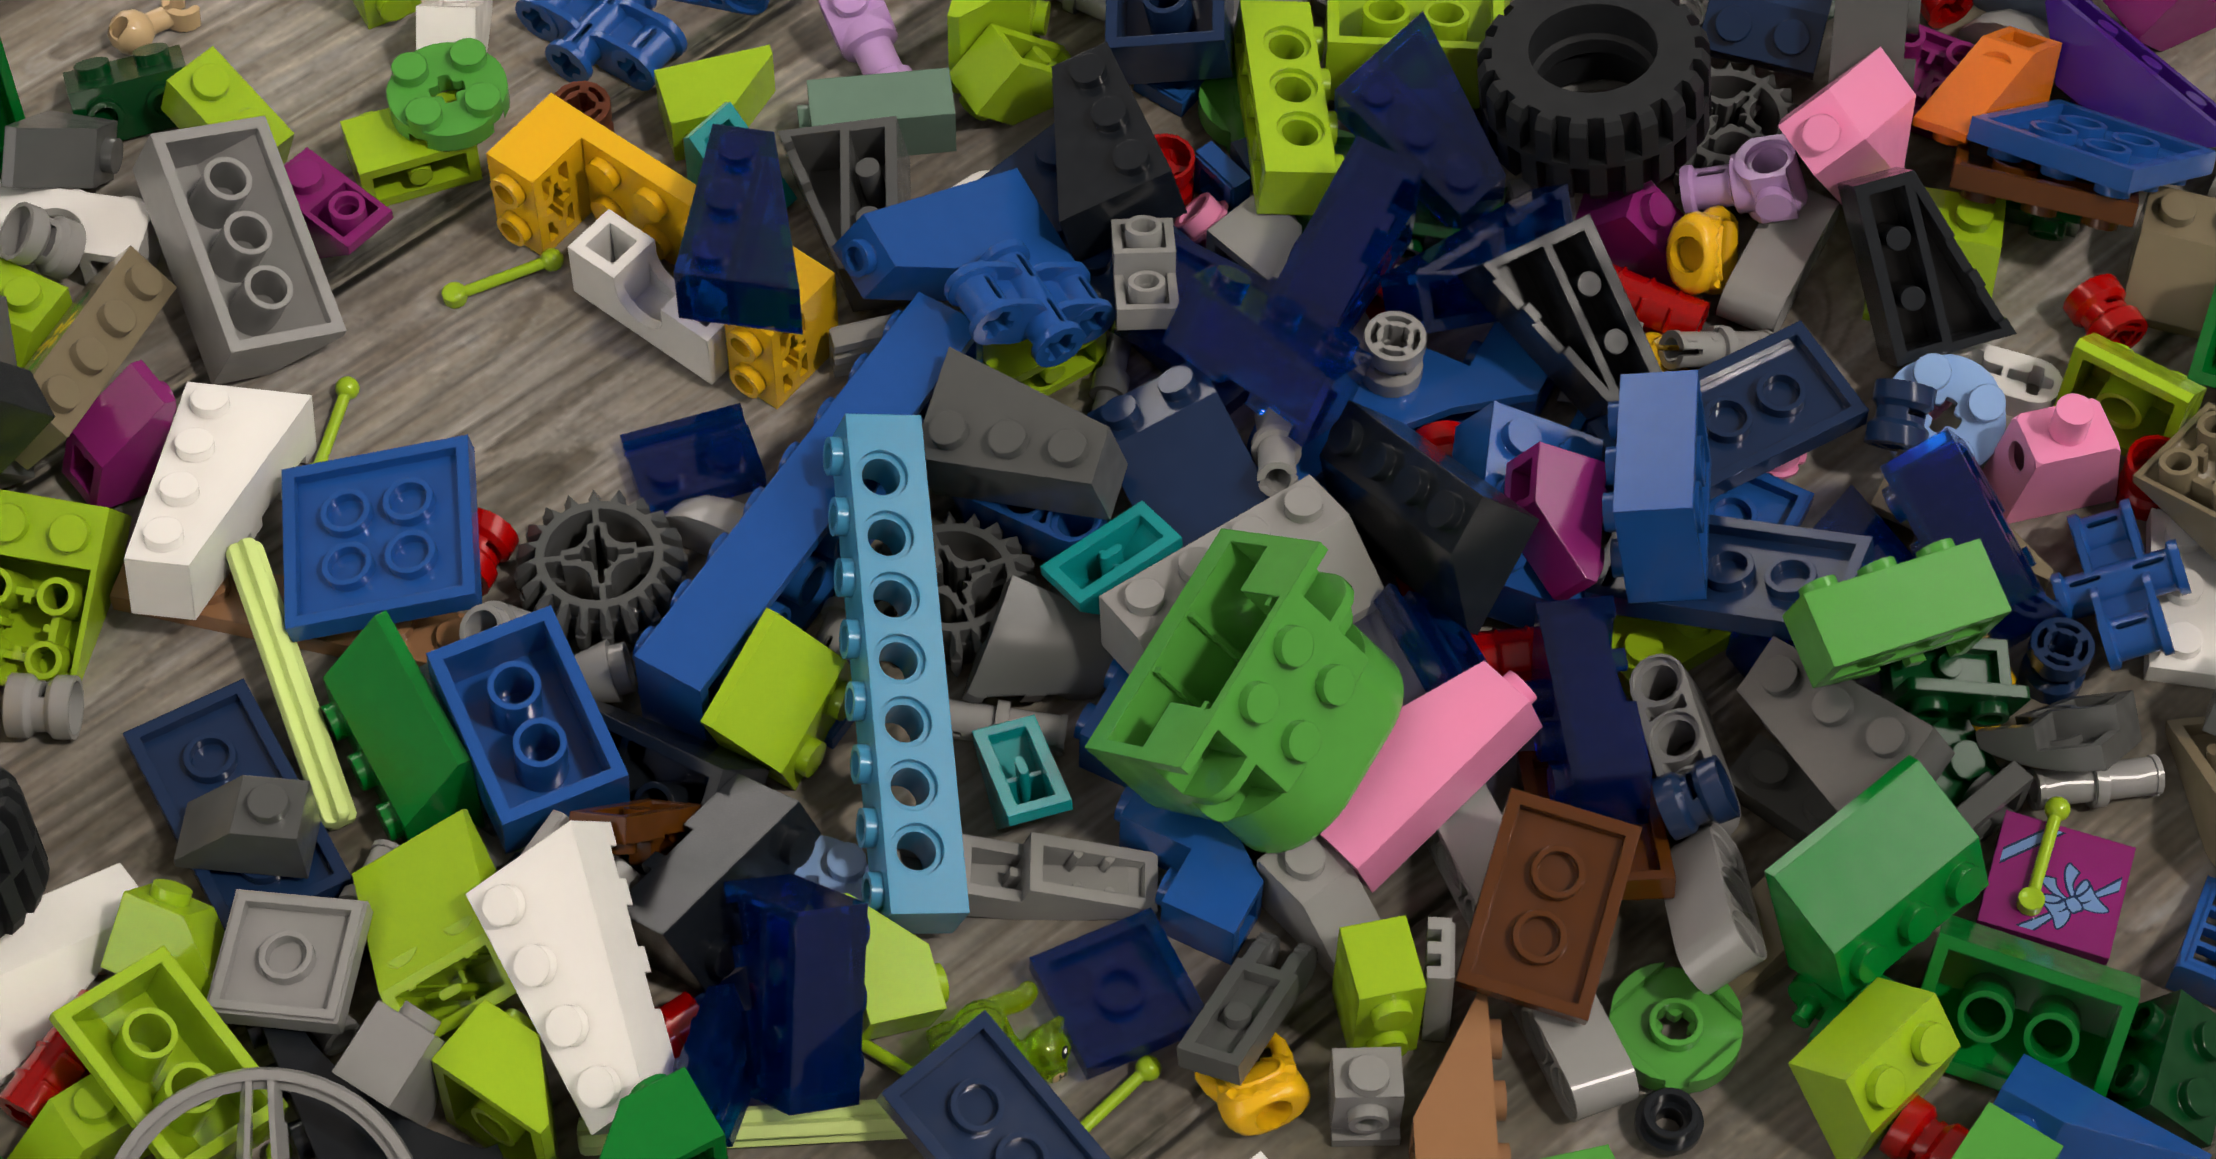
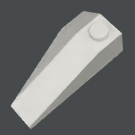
[0,863,139,1087]

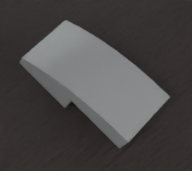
[1111,215,1180,330]

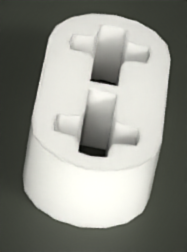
[1949,343,2063,417]

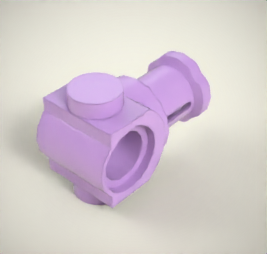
[818,0,912,75]
[1679,133,1808,224]

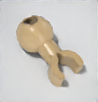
[108,0,201,56]

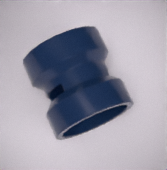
[1864,378,1937,454]
[2018,617,2095,705]
[1651,755,1740,840]

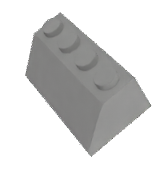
[132,116,347,385]
[1099,474,1388,675]

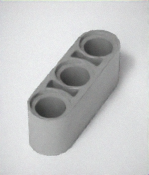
[1716,189,1841,333]
[1629,653,1741,836]
[1664,821,1767,995]

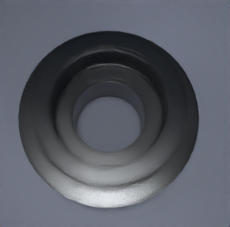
[1634,1088,1704,1156]

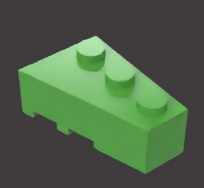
[1782,538,2012,689]

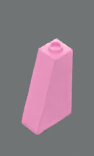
[1319,661,1543,893]

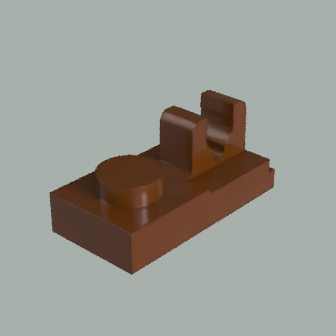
[569,799,703,867]

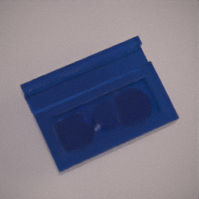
[620,403,767,514]
[1373,583,1488,692]
[673,983,765,1147]

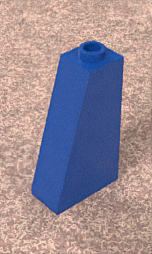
[832,168,1075,301]

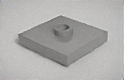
[207,889,373,1035]

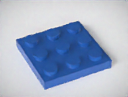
[1967,99,2216,199]
[281,434,482,642]

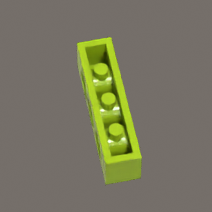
[1234,0,1345,216]

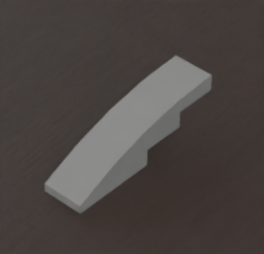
[897,832,1158,921]

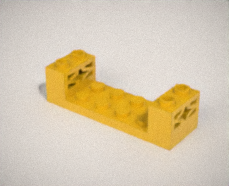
[486,93,839,409]

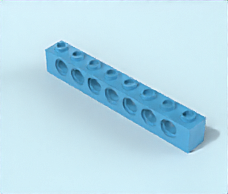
[823,413,970,934]

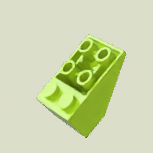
[0,489,132,687]
[352,809,524,1042]

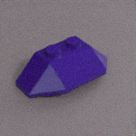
[2045,0,2216,148]

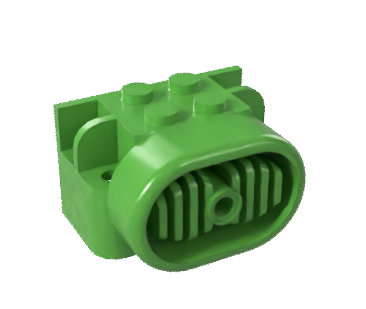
[1085,528,1404,853]

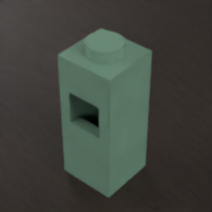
[797,67,956,155]

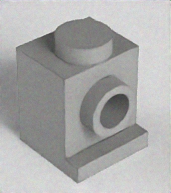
[1327,1047,1405,1147]

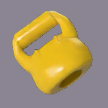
[1666,205,1738,295]
[1194,1032,1311,1136]

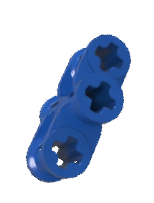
[515,0,688,91]
[943,238,1116,368]
[2050,498,2192,671]

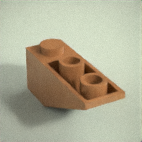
[1408,993,1511,1159]

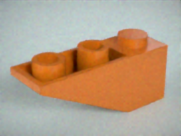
[1912,26,2062,146]

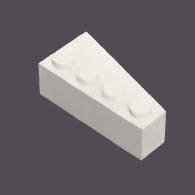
[124,382,317,620]
[466,820,678,1135]

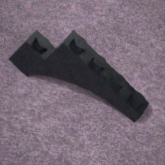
[244,1025,504,1159]

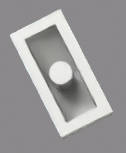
[416,0,493,52]

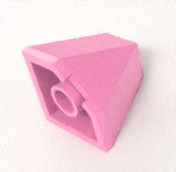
[1778,46,1916,205]

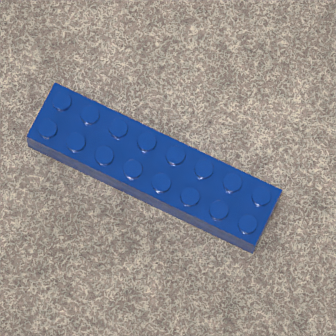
[633,292,983,745]

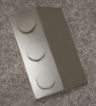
[2123,186,2216,339]

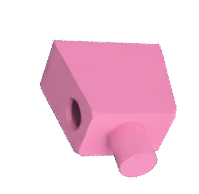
[1981,393,2121,524]

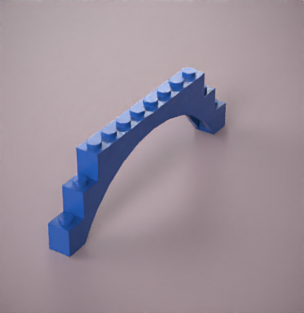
[1074,321,1556,966]

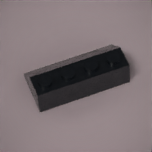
[1319,400,1539,635]

